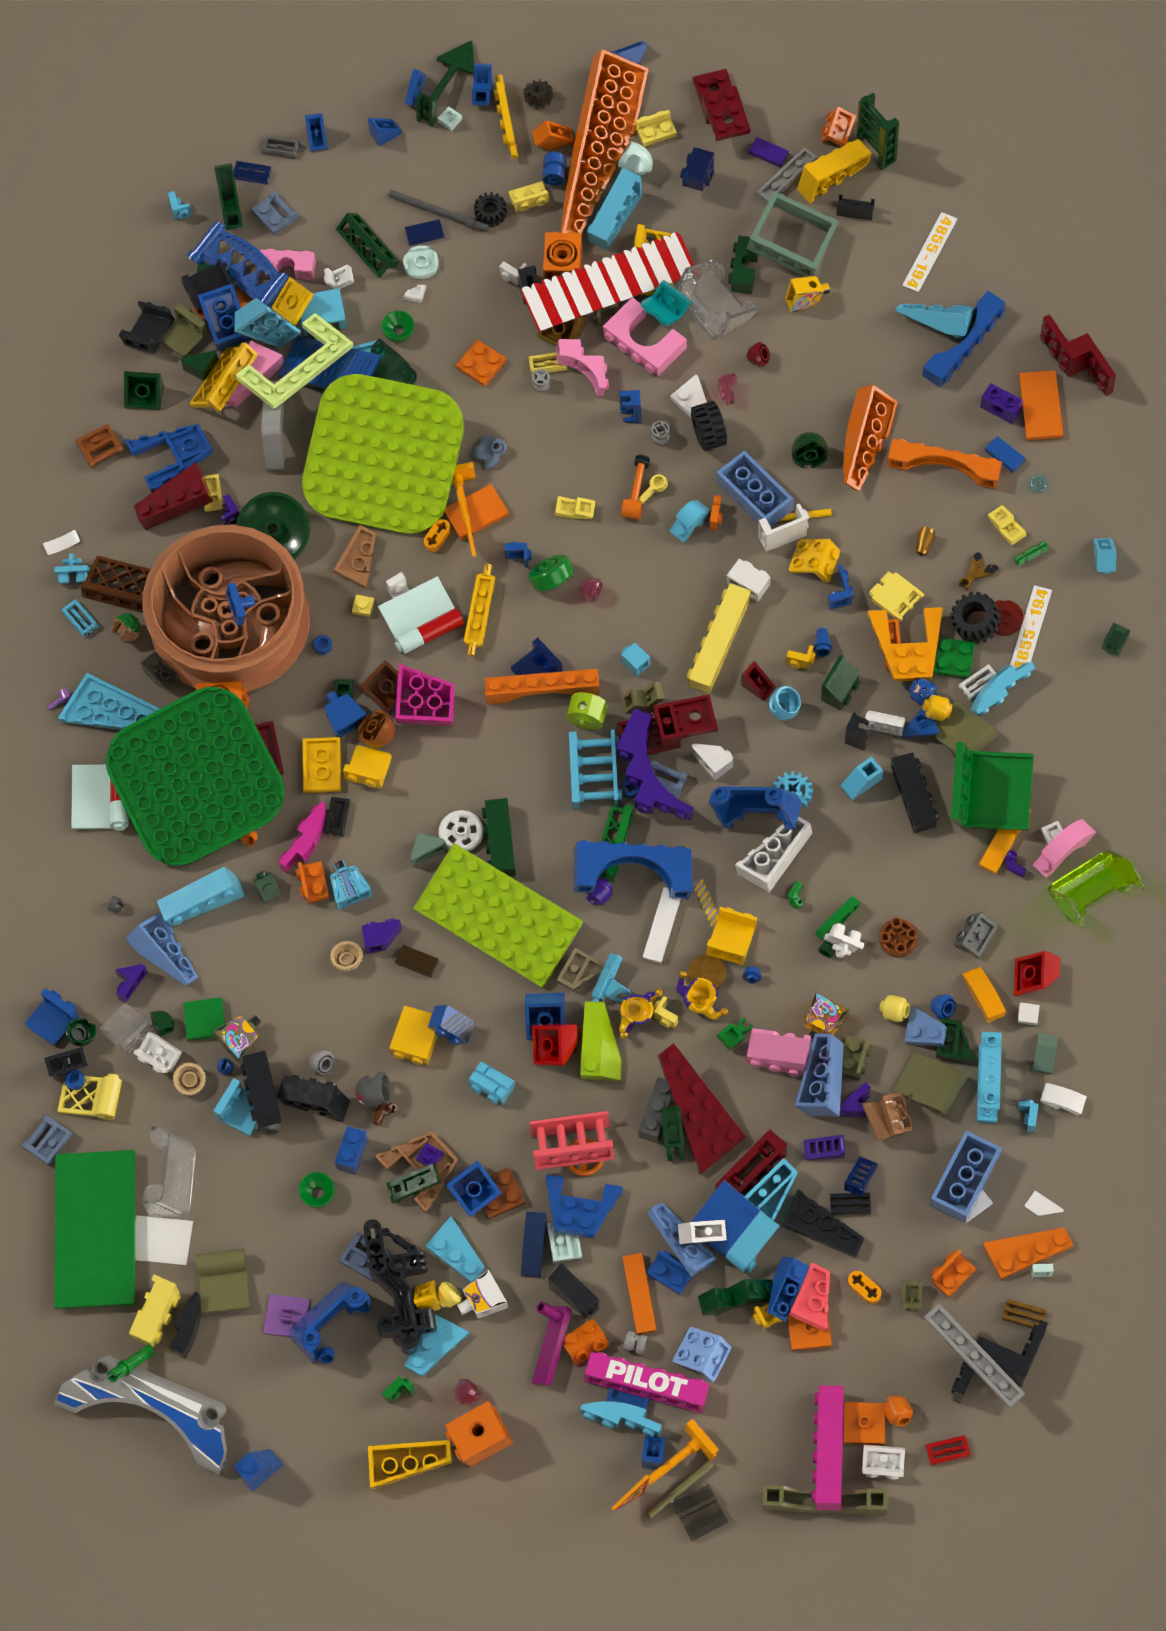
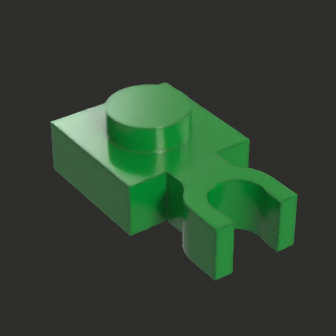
[717,1018,753,1051]

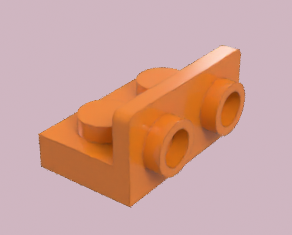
[821,106,856,147]
[295,861,330,904]
[931,1249,976,1299]

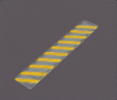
[692,878,718,931]

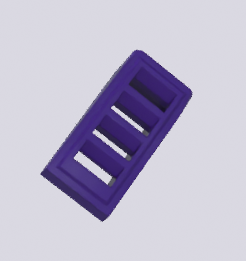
[804,1135,845,1160]

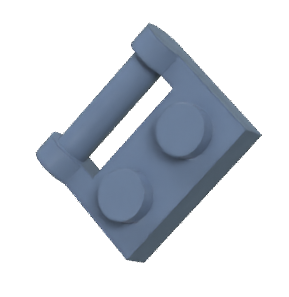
[252,190,299,236]
[650,760,689,799]
[21,1115,73,1166]
[339,1232,393,1282]

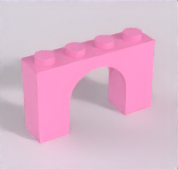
[603,298,687,377]

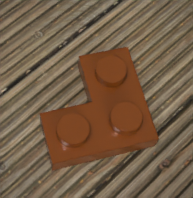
[483,1167,525,1220]

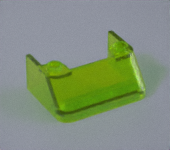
[1047,851,1146,927]

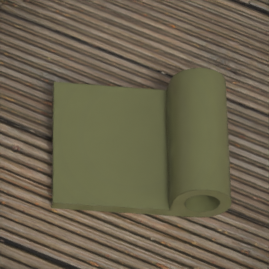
[931,700,998,759]
[892,1052,968,1118]
[196,1249,250,1314]

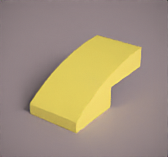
[204,474,223,512]
[554,496,596,519]
[988,505,1026,546]

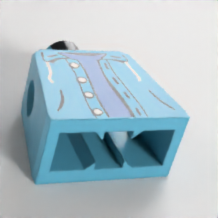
[330,860,372,910]

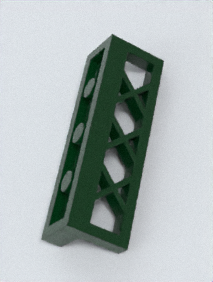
[336,213,400,278]

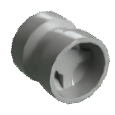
[651,421,670,446]
[623,1330,648,1356]

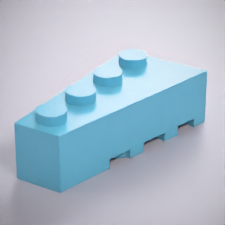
[587,168,642,250]
[157,866,245,926]

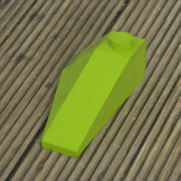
[580,1001,622,1081]

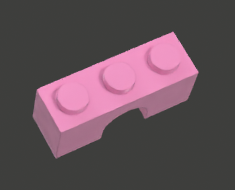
[259,249,316,280]

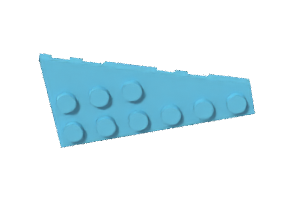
[58,673,160,730]

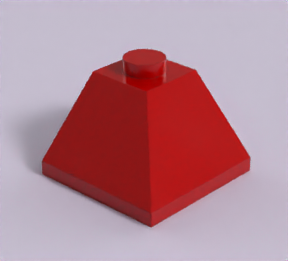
[1014,951,1060,996]
[532,1024,577,1066]

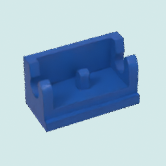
[619,390,642,424]

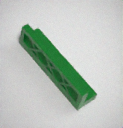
[598,804,633,882]

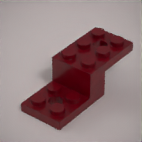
[692,69,751,142]
[1040,314,1116,396]
[617,694,718,755]

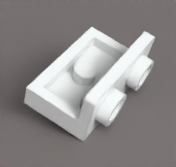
[133,1032,182,1074]
[862,1445,905,1479]

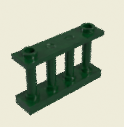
[857,93,899,170]

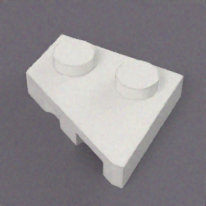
[670,375,707,418]

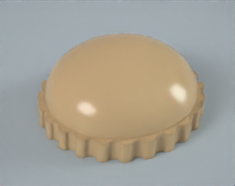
[330,941,363,972]
[173,1062,206,1096]

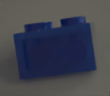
[511,637,563,675]

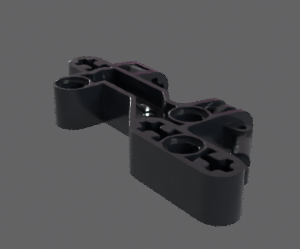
[363,1219,437,1355]

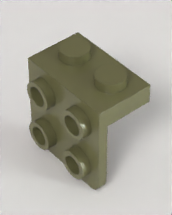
[162,304,208,357]

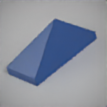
[610,41,648,64]

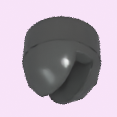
[108,896,124,913]

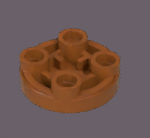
[879,917,918,957]

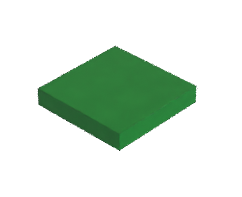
[183,997,225,1041]

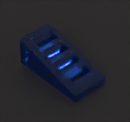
[844,1156,878,1197]

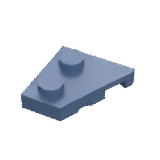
[904,1006,947,1046]

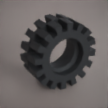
[474,192,507,227]

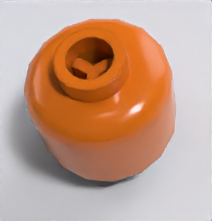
[883,1395,913,1427]

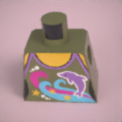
[212,1015,262,1062]

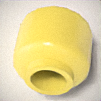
[879,995,910,1022]

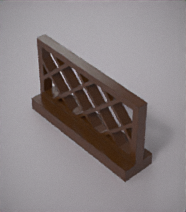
[81,555,151,612]

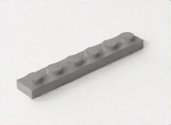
[924,1304,1025,1409]

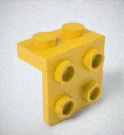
[789,539,840,583]
[343,745,392,789]

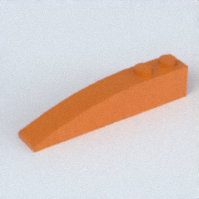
[843,385,898,492]

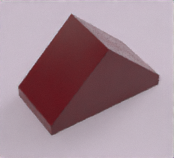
[741,661,776,701]

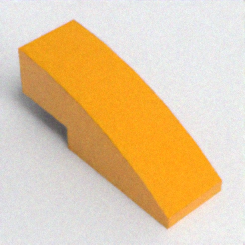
[962,967,1006,1023]

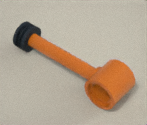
[621,454,650,520]

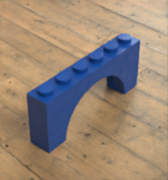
[574,840,692,899]

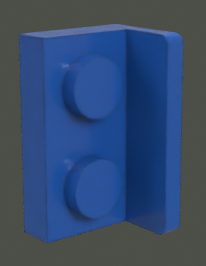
[646,1250,693,1295]

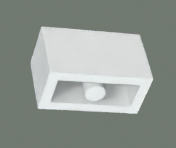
[727,559,770,602]

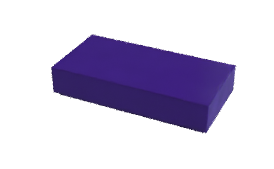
[749,137,789,168]

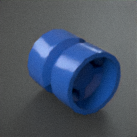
[542,152,567,186]

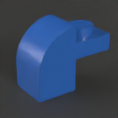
[472,63,493,106]

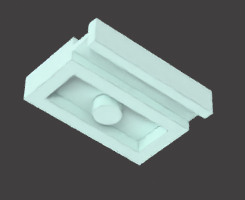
[546,1222,582,1263]

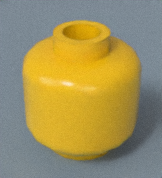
[922,695,952,722]

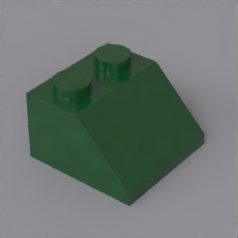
[821,655,861,711]

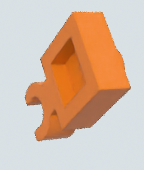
[710,495,723,531]

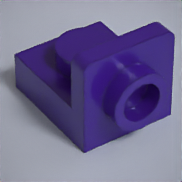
[221,494,240,525]

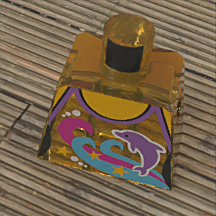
[805,993,849,1042]

